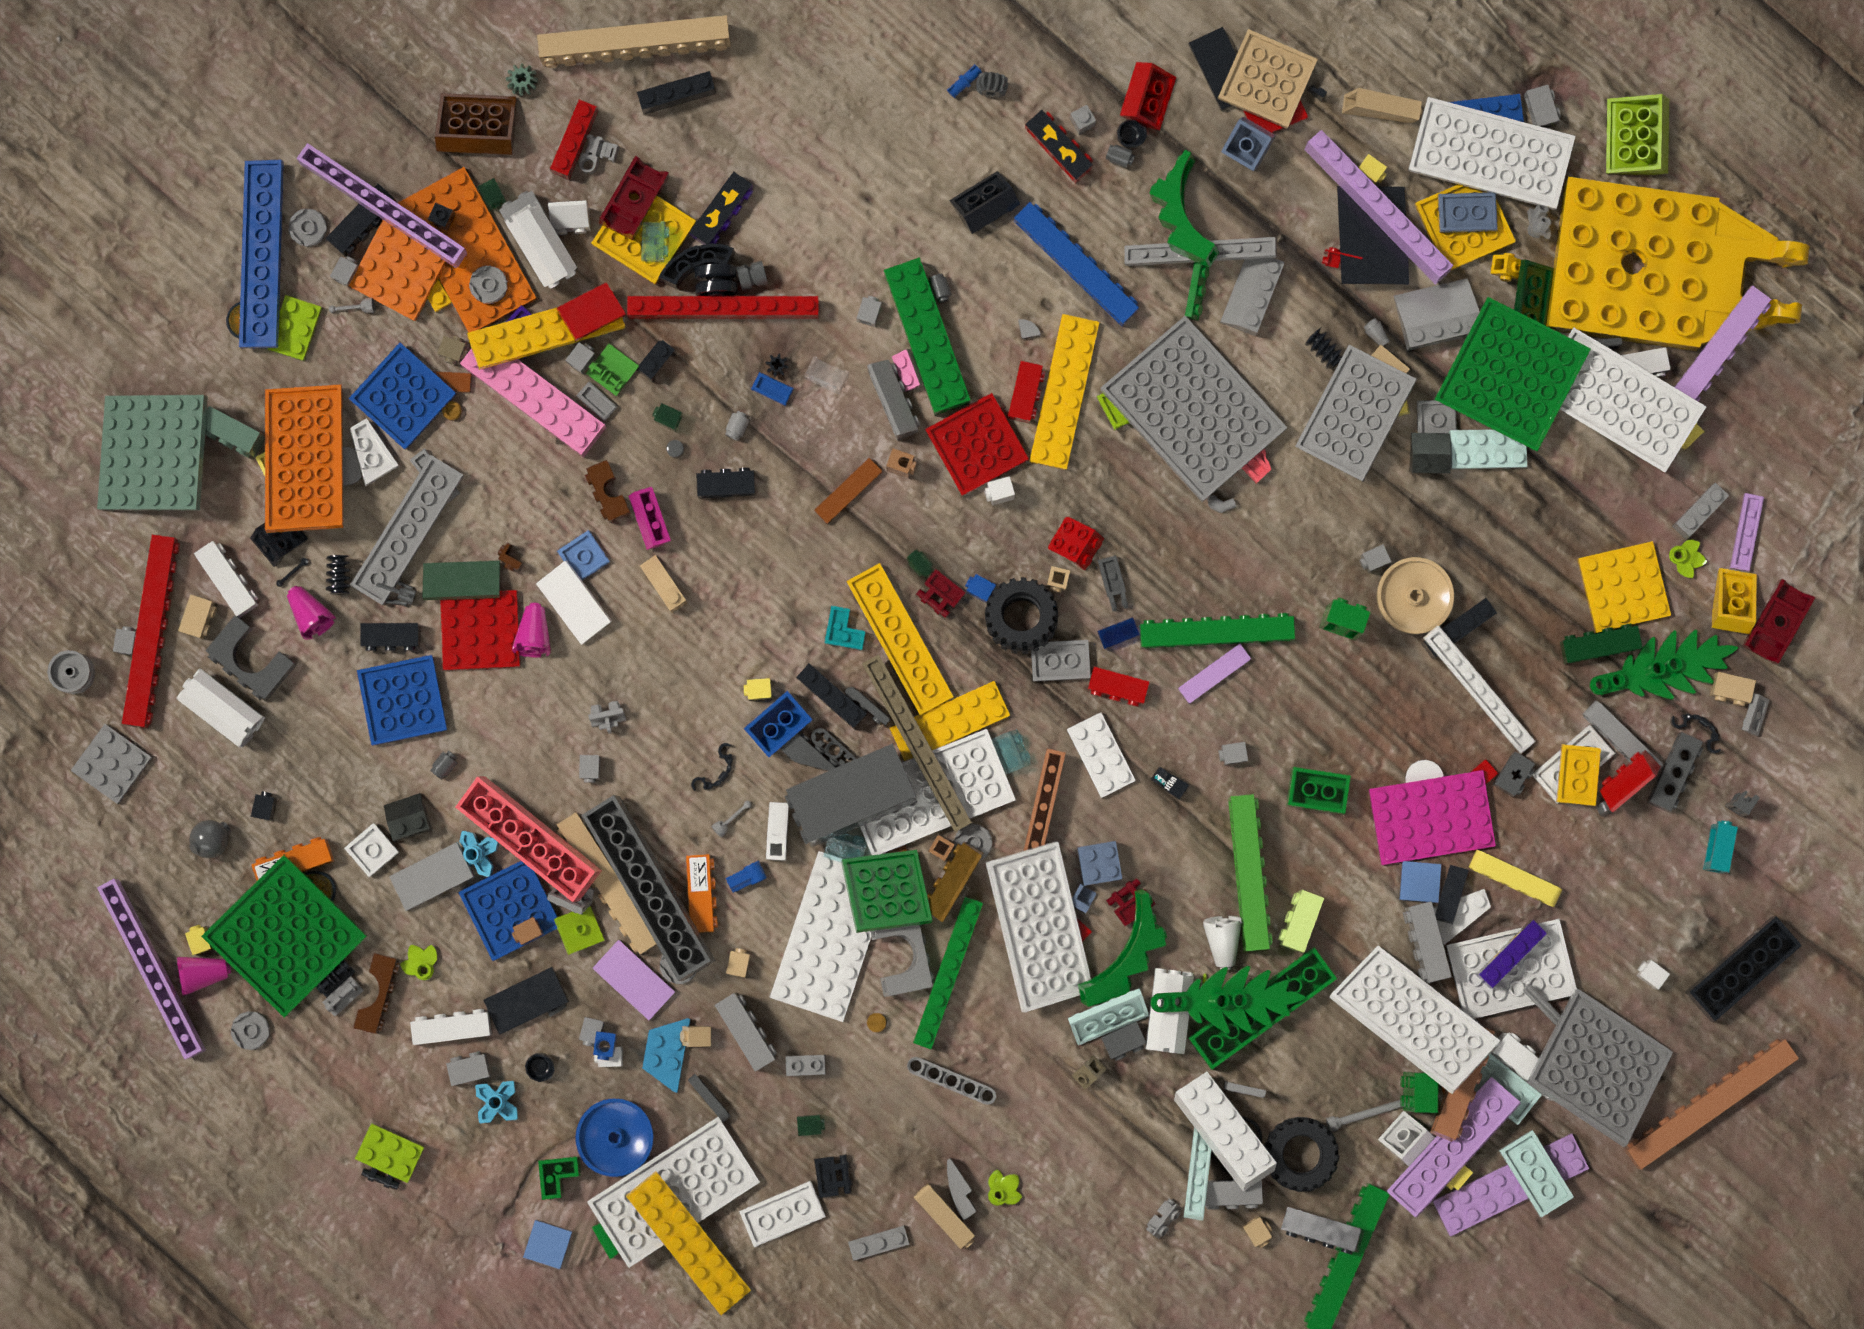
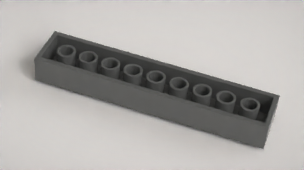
[582,795,716,981]

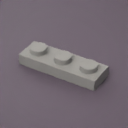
[848,1225,909,1261]

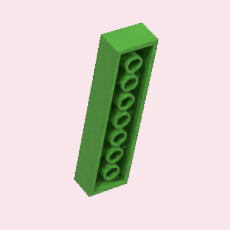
[1228,794,1272,952]

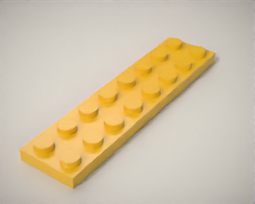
[467,291,625,370]
[1029,314,1099,470]
[846,563,954,715]
[626,1171,751,1315]

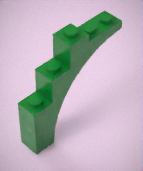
[1149,150,1219,268]
[1078,889,1167,1007]

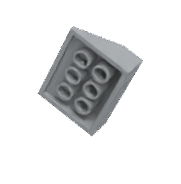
[1393,278,1480,351]

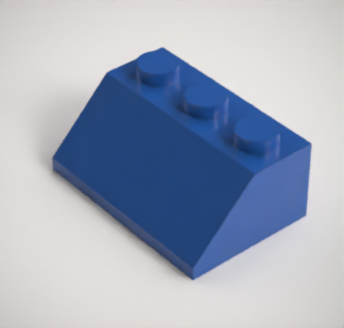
[744,691,812,757]

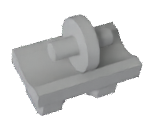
[1527,205,1551,239]
[588,701,626,734]

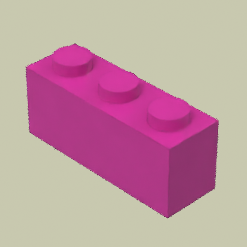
[628,487,671,550]

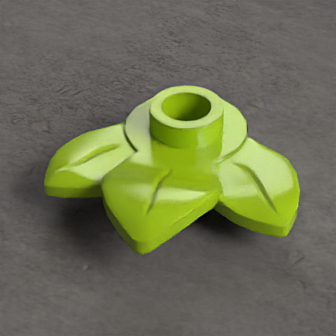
[1669,540,1707,578]
[400,945,437,980]
[988,1169,1022,1206]

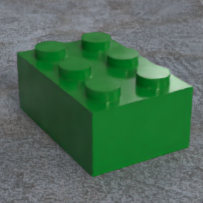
[1286,767,1351,815]
[1400,1072,1438,1113]

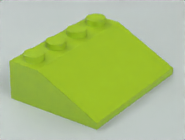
[1606,94,1669,175]

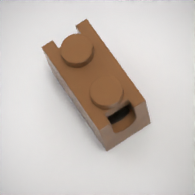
[886,448,917,478]

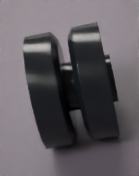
[694,264,737,296]

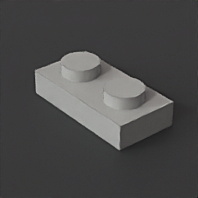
[1742,693,1769,736]

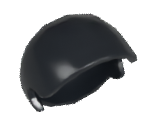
[1116,120,1147,148]
[525,1053,555,1082]

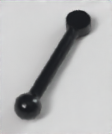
[276,558,309,587]

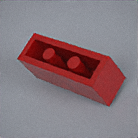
[1008,361,1046,424]
[1087,667,1150,707]

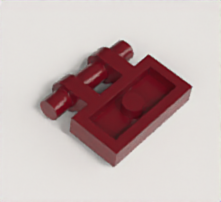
[916,569,966,618]
[1106,878,1156,927]

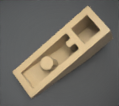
[640,555,687,613]

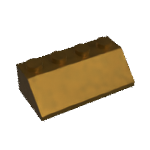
[927,842,984,922]

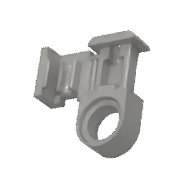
[579,134,620,174]

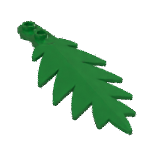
[1589,630,1738,700]
[1150,966,1305,1034]

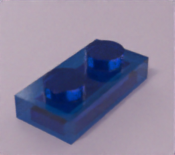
[1097,617,1140,649]

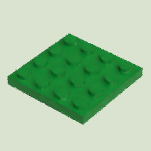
[841,850,932,933]

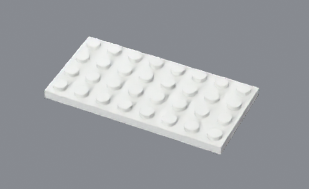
[1408,97,1575,210]
[1560,328,1706,472]
[860,729,1016,855]
[986,842,1091,1013]
[770,851,871,1022]
[1330,946,1500,1094]
[587,1117,760,1268]

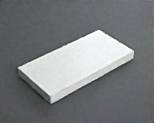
[536,560,612,645]
[1532,725,1615,804]
[739,1181,826,1247]

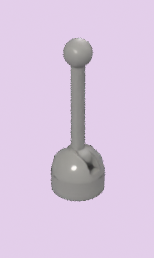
[329,298,375,313]
[711,801,752,838]

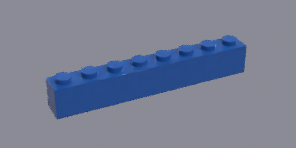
[1013,202,1139,326]

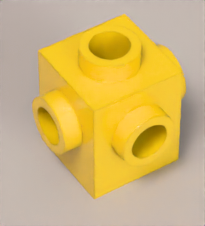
[1490,253,1521,282]

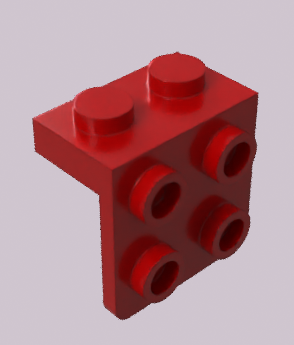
[1048,517,1105,571]

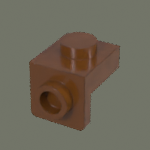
[497,542,524,572]

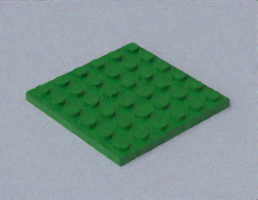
[1434,297,1591,451]
[201,854,367,1018]

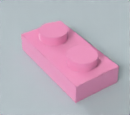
[892,349,923,392]

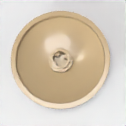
[1376,557,1454,634]

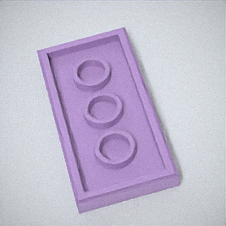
[593,940,675,1020]

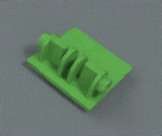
[586,344,639,396]

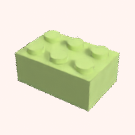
[1278,890,1324,953]

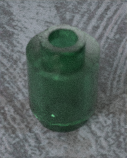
[906,549,934,577]

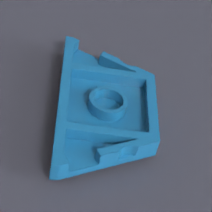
[642,1018,690,1093]

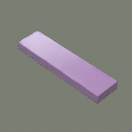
[1730,493,1764,572]
[1178,644,1251,704]

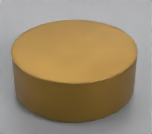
[442,401,462,421]
[867,1013,886,1033]

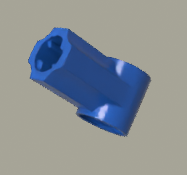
[726,861,767,893]

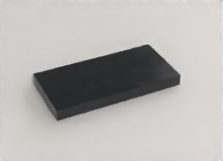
[1188,27,1236,111]
[483,967,569,1035]

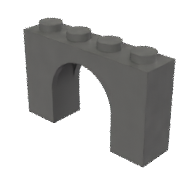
[205,615,296,700]

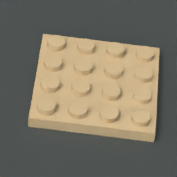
[1218,29,1318,129]

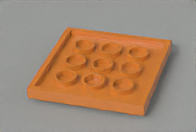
[349,220,446,321]

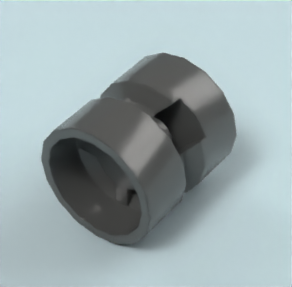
[736,260,768,291]

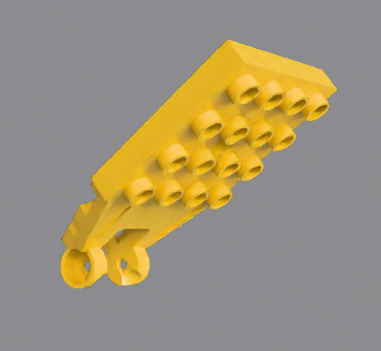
[1546,177,1810,351]

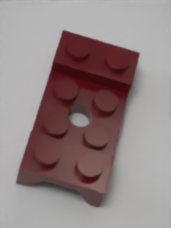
[599,156,669,240]
[1742,579,1816,665]

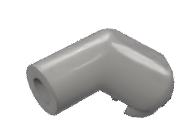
[1207,495,1236,513]

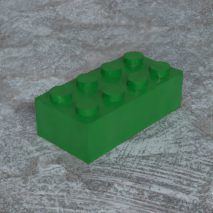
[1319,597,1371,641]

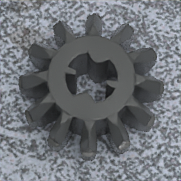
[976,72,1009,98]

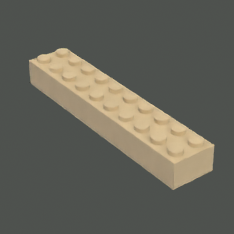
[537,15,731,68]

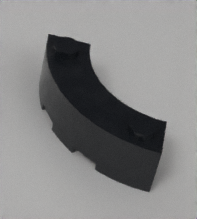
[658,243,735,289]

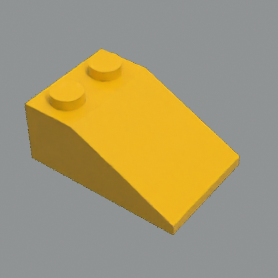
[1712,568,1757,634]

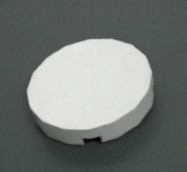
[1405,760,1444,783]

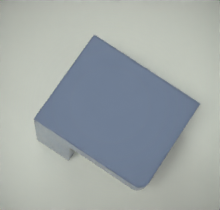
[1072,884,1096,914]

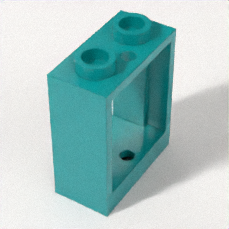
[1703,820,1738,874]

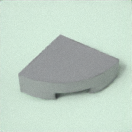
[1018,319,1041,339]

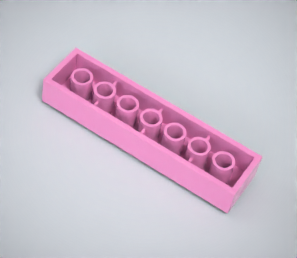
[460,349,606,458]

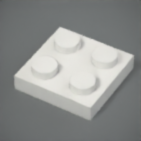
[344,823,399,877]

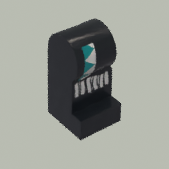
[1151,767,1189,800]

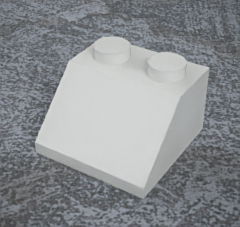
[548,201,591,235]
[1378,1111,1435,1167]

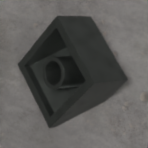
[1409,433,1451,474]
[384,793,432,842]

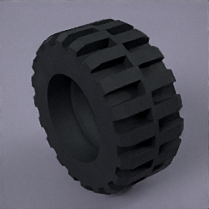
[985,577,1058,654]
[1264,1117,1340,1192]

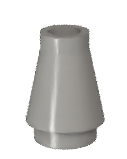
[1364,318,1389,346]

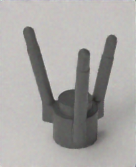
[376,580,416,607]

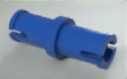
[947,64,982,99]

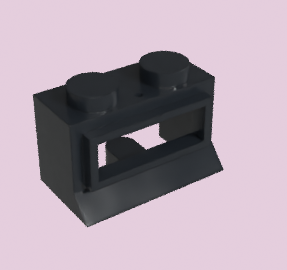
[637,340,676,383]

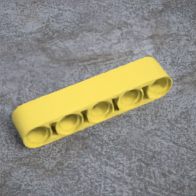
[1469,850,1562,907]

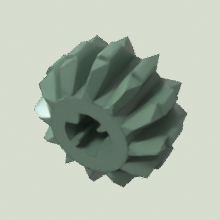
[506,63,538,96]

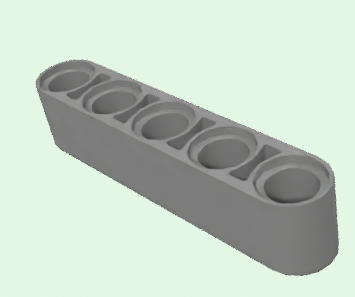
[1582,700,1663,770]
[907,1057,996,1105]

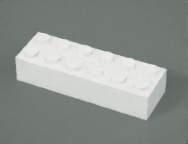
[1174,1072,1277,1192]

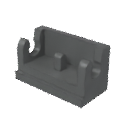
[1725,791,1760,817]

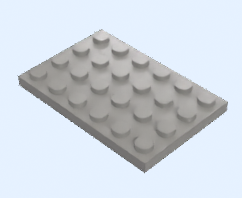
[1295,345,1417,482]

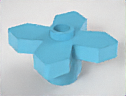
[459,830,499,877]
[475,1081,518,1123]

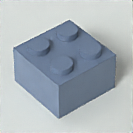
[1221,117,1276,171]
[1077,841,1122,886]

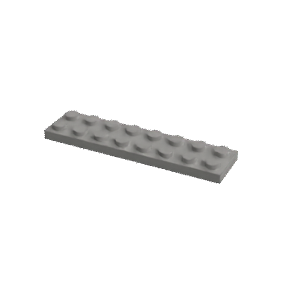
[350,455,464,606]

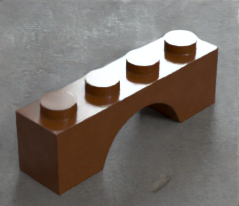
[353,953,400,1034]

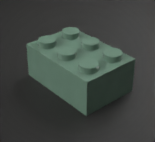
[205,406,265,458]

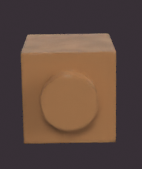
[928,835,955,862]
[512,917,544,945]

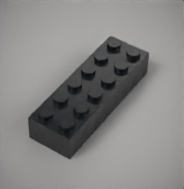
[1685,916,1802,1022]

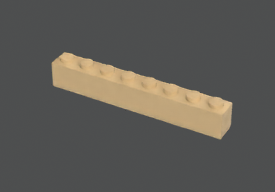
[556,812,657,955]

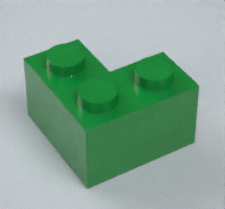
[538,1156,581,1200]

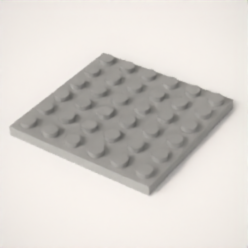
[1527,988,1673,1147]

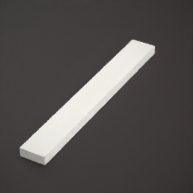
[1423,625,1536,754]

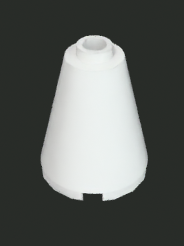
[1203,916,1242,970]

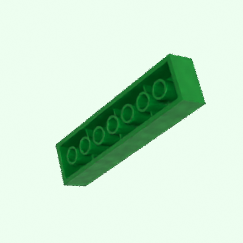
[884,257,970,416]
[1188,947,1337,1070]

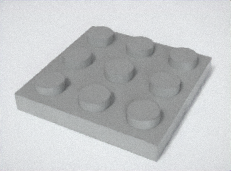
[71,724,153,804]

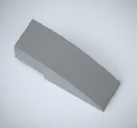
[947,1158,976,1220]

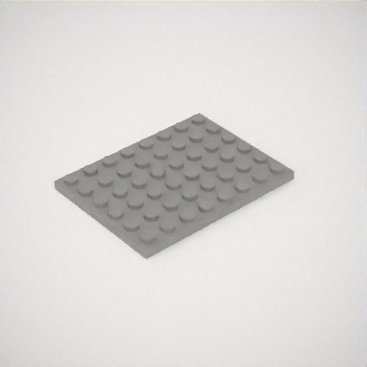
[1100,316,1287,502]

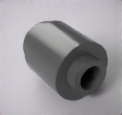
[1106,145,1135,168]
[929,274,952,303]
[430,750,458,780]

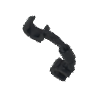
[1670,714,1721,754]
[691,743,733,791]

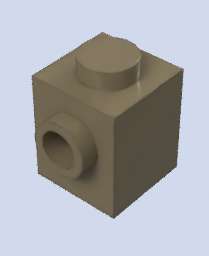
[437,336,469,365]
[1072,1055,1106,1090]

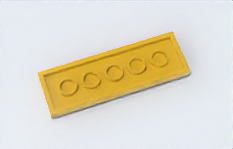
[890,681,1010,762]

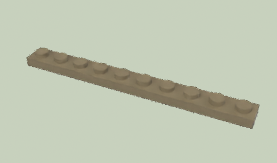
[862,654,972,832]

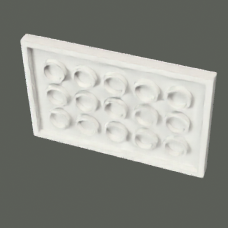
[1446,919,1577,1019]

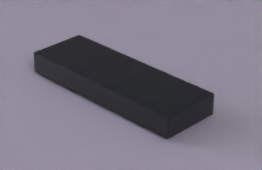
[1435,865,1469,924]

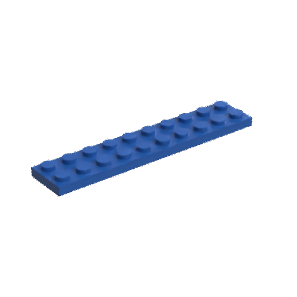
[239,160,284,349]

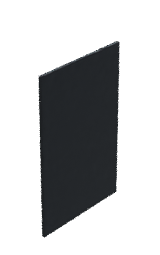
[1337,186,1409,285]

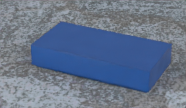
[751,372,794,406]

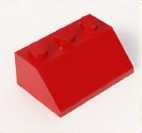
[1120,62,1176,130]
[1600,750,1661,812]

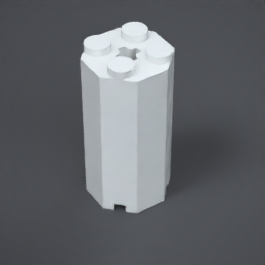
[504,201,577,289]
[176,668,265,748]
[1145,968,1194,1054]

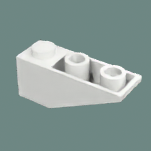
[766,802,789,861]

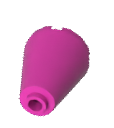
[287,586,336,640]
[512,603,551,658]
[177,957,231,995]

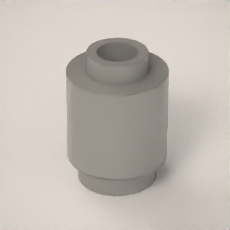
[725,411,750,441]

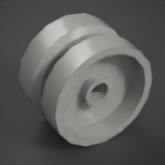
[47,650,95,694]

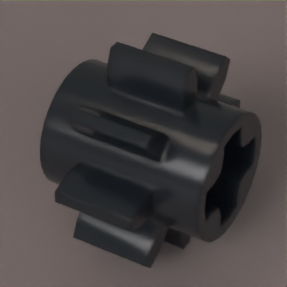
[765,353,789,378]

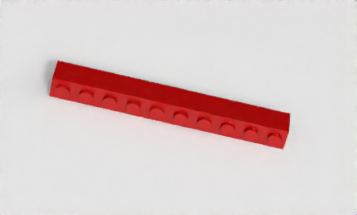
[627,296,819,319]
[121,534,180,728]

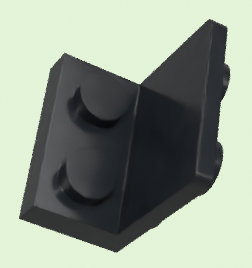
[250,523,308,567]

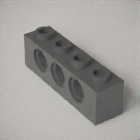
[1647,732,1703,812]

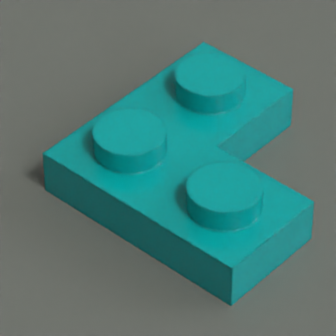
[824,605,866,650]

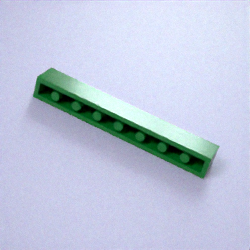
[1139,613,1295,649]
[913,897,983,1049]
[1303,1183,1390,1329]

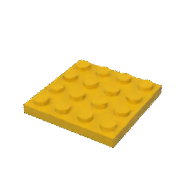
[1414,184,1516,271]
[591,193,696,285]
[1577,541,1671,633]

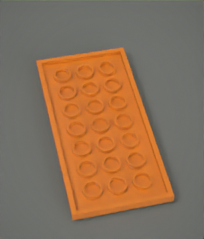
[398,167,537,333]
[265,384,344,533]

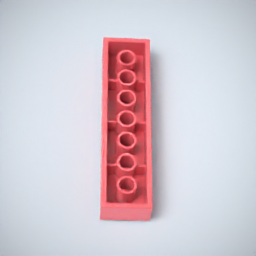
[455,776,602,902]

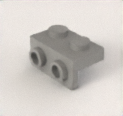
[547,887,595,914]

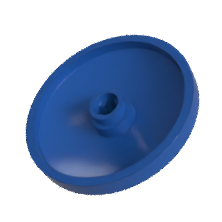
[576,1098,654,1177]

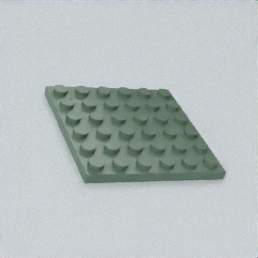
[97,395,208,511]

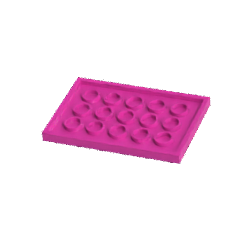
[1368,770,1496,865]

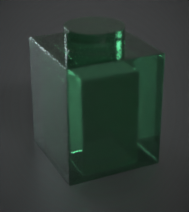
[477,178,506,210]
[652,403,683,432]
[797,1114,825,1136]

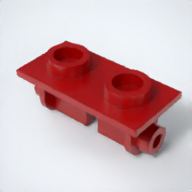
[1322,247,1363,269]

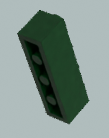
[1560,623,1643,665]

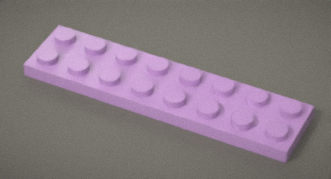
[1387,1077,1521,1218]
[1432,1133,1589,1236]

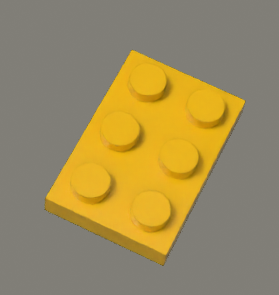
[1556,744,1601,806]

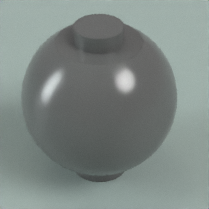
[189,820,231,859]

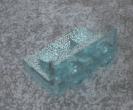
[641,221,669,262]
[991,730,1031,775]
[823,833,867,862]

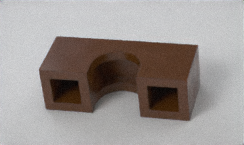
[585,460,631,523]

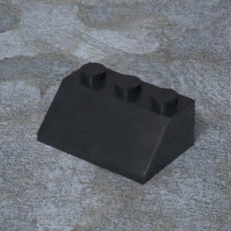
[949,171,1020,234]

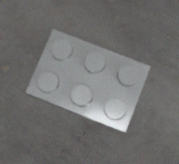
[1031,640,1090,682]

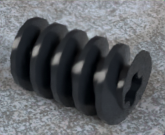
[1305,327,1343,369]
[325,555,351,595]

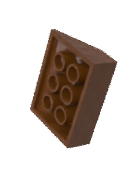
[435,93,517,155]

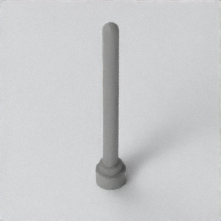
[1326,1100,1401,1133]

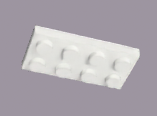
[1067,712,1136,798]

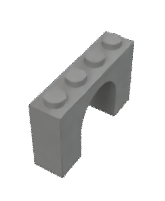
[870,924,934,997]

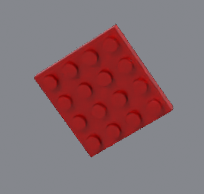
[925,393,1029,496]
[440,590,520,671]

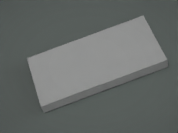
[389,842,475,911]

